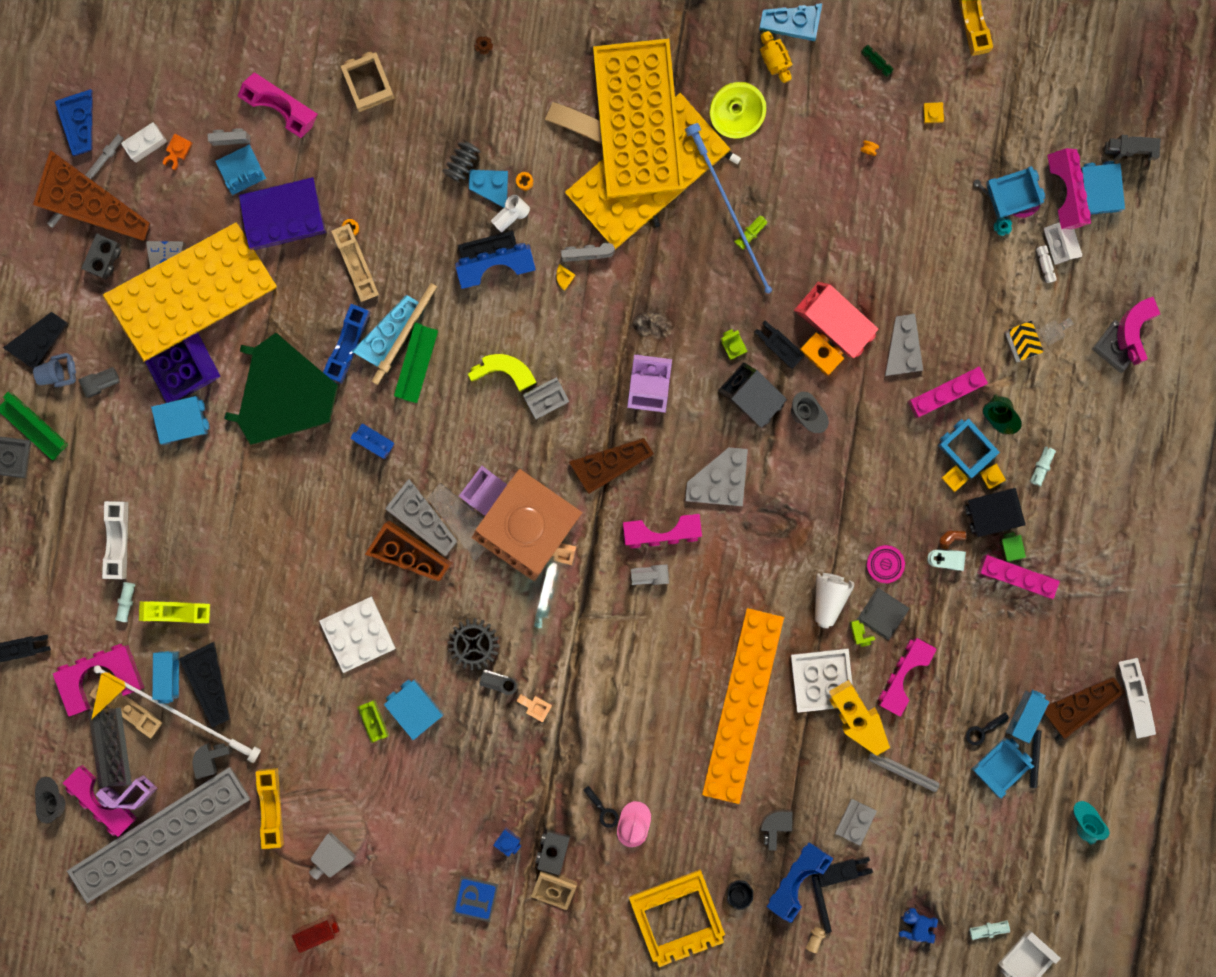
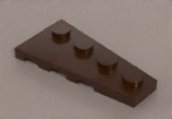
[569,438,654,494]
[1044,677,1125,739]

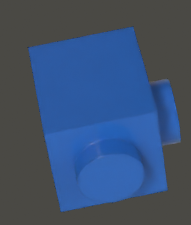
[493,827,521,857]

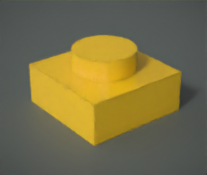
[923,102,944,123]
[979,463,1006,489]
[941,465,969,492]

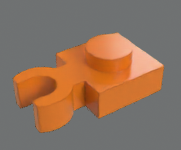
[163,134,193,170]

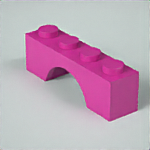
[238,72,318,138]
[1047,148,1091,230]
[908,366,988,418]
[623,514,702,549]
[977,555,1060,599]
[877,637,937,717]
[63,765,137,837]

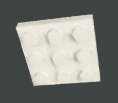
[319,597,396,673]
[791,649,853,713]

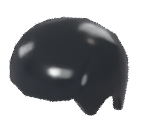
[725,880,754,910]

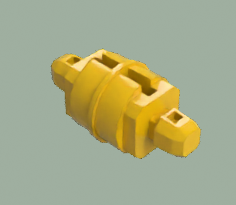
[760,31,793,83]

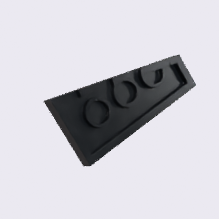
[179,641,231,728]

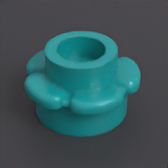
[993,217,1012,236]

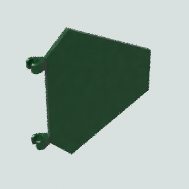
[224,333,338,445]

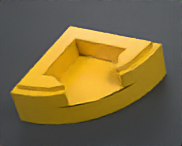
[556,264,575,291]

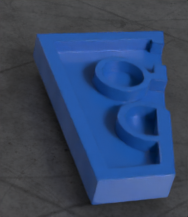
[55,89,93,157]

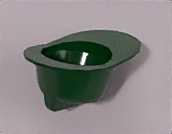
[983,394,1022,435]

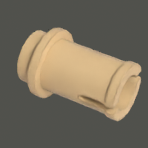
[806,927,826,953]

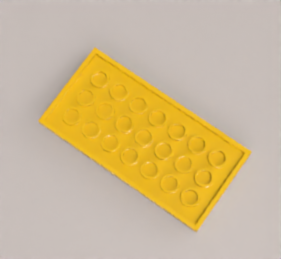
[593,38,684,198]
[565,93,730,250]
[103,222,277,362]

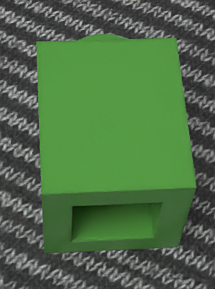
[999,532,1026,562]

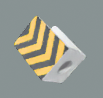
[1004,321,1043,362]

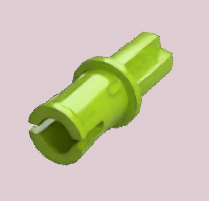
[734,215,768,250]

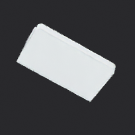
[1044,222,1082,265]

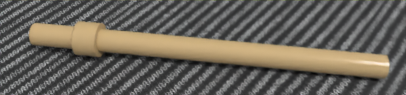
[372,283,437,385]

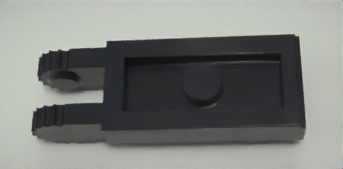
[754,320,805,369]
[0,634,51,662]
[818,856,873,887]

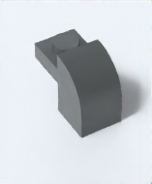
[192,743,232,779]
[760,810,792,851]

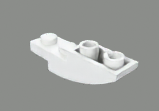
[1118,658,1156,739]

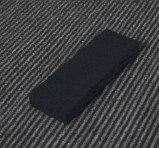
[458,231,517,259]

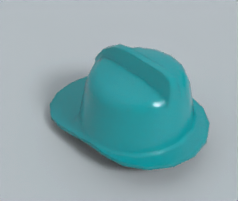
[1073,801,1110,845]

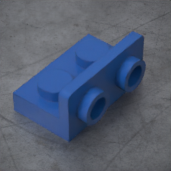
[350,424,394,459]

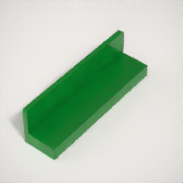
[394,322,438,403]
[0,392,68,460]

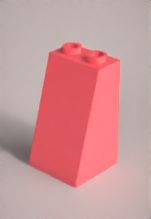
[794,281,878,358]

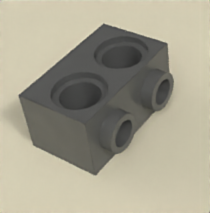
[81,234,122,280]

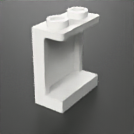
[998,929,1061,977]

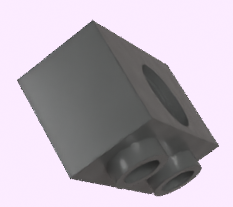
[535,830,570,875]

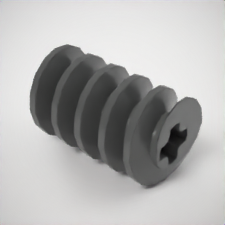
[442,140,481,183]

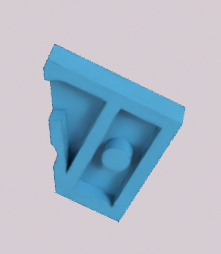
[469,170,508,208]

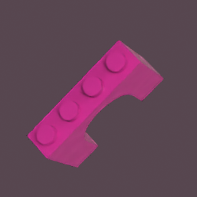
[52,643,144,717]

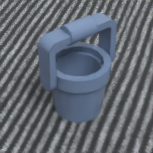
[33,353,76,387]

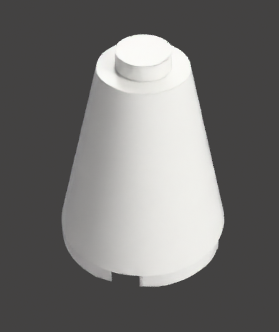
[815,573,854,628]

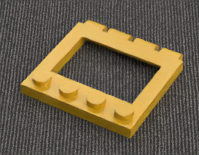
[629,869,725,967]

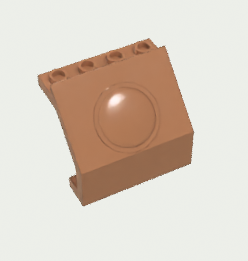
[471,469,583,582]

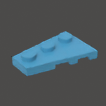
[759,3,822,41]

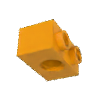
[800,332,844,376]

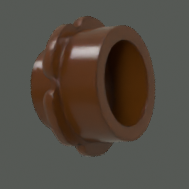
[474,36,493,55]

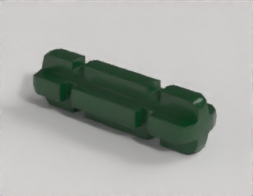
[861,45,894,77]

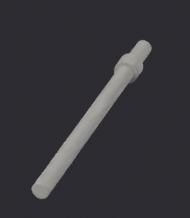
[47,134,124,228]

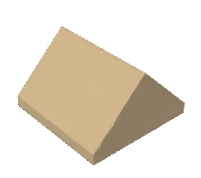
[531,870,577,910]

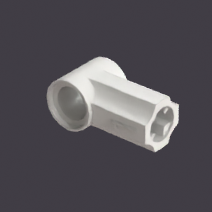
[491,195,530,232]

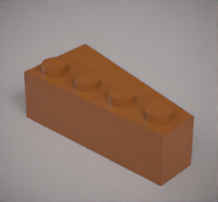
[365,521,453,581]

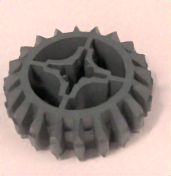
[447,618,500,670]

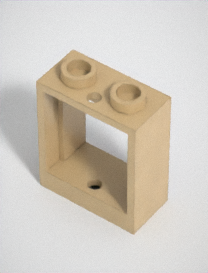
[341,52,395,112]

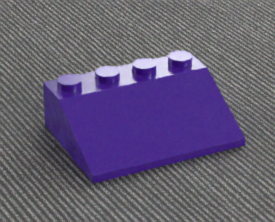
[239,177,327,251]
[145,332,221,403]

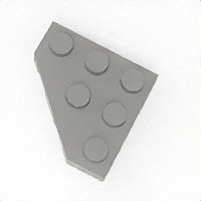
[685,447,748,506]

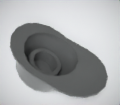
[791,392,829,433]
[35,777,66,824]

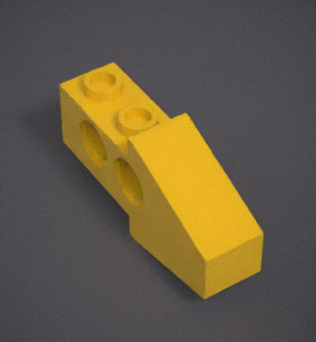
[829,680,890,756]

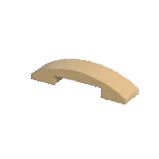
[545,102,602,145]
[331,224,379,302]
[89,680,162,739]

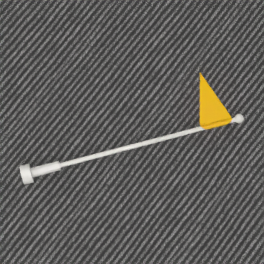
[91,665,261,763]

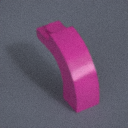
[1117,297,1160,366]

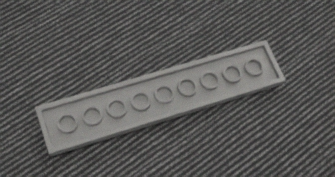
[67,767,251,903]

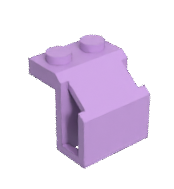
[627,355,672,413]
[459,466,507,516]
[96,775,157,809]

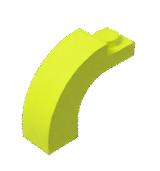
[468,354,537,392]
[139,601,210,623]

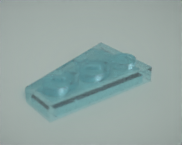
[534,562,559,628]

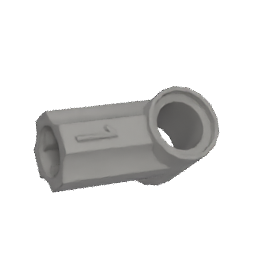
[631,564,669,585]

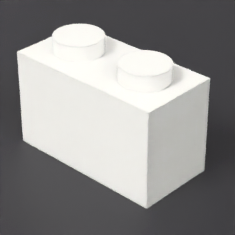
[121,122,168,163]

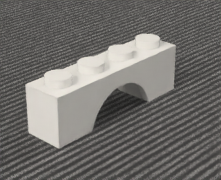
[102,501,128,579]

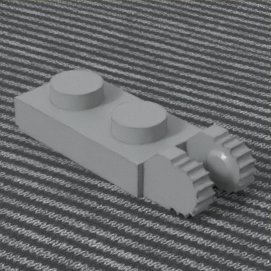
[561,243,615,262]

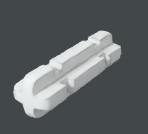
[1036,246,1056,283]

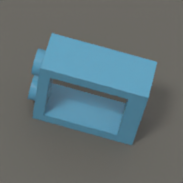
[938,419,1000,479]
[152,651,180,703]

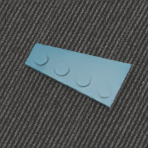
[351,295,419,367]

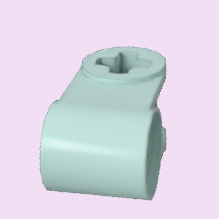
[927,550,966,571]

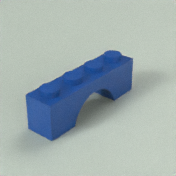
[455,243,536,289]
[323,304,371,384]
[767,842,834,923]

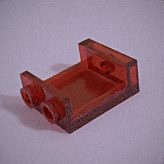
[292,913,340,953]

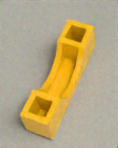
[959,0,993,56]
[256,768,284,849]

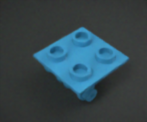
[215,144,266,195]

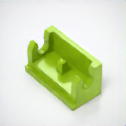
[357,700,389,743]

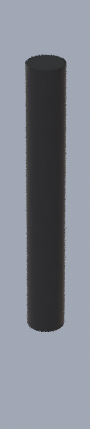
[1030,730,1042,788]
[811,875,832,933]

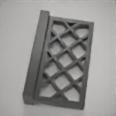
[88,707,132,787]

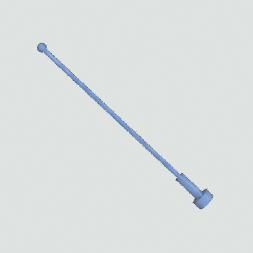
[684,123,772,294]

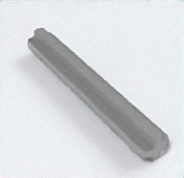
[868,752,939,792]

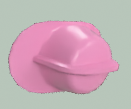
[617,801,651,847]

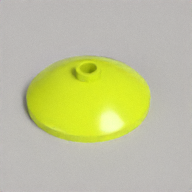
[709,82,766,138]

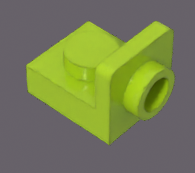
[720,329,748,360]
[849,620,875,647]

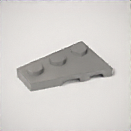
[885,314,923,376]

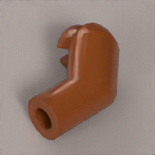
[939,530,966,550]

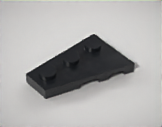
[3,312,69,369]

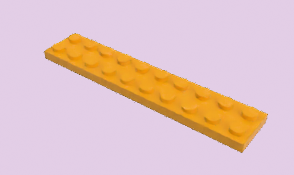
[702,608,784,804]

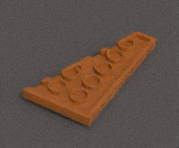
[33,150,151,241]

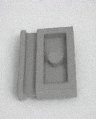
[208,128,251,146]
[523,377,569,420]
[835,798,877,846]

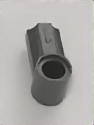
[78,367,120,398]
[479,669,519,695]

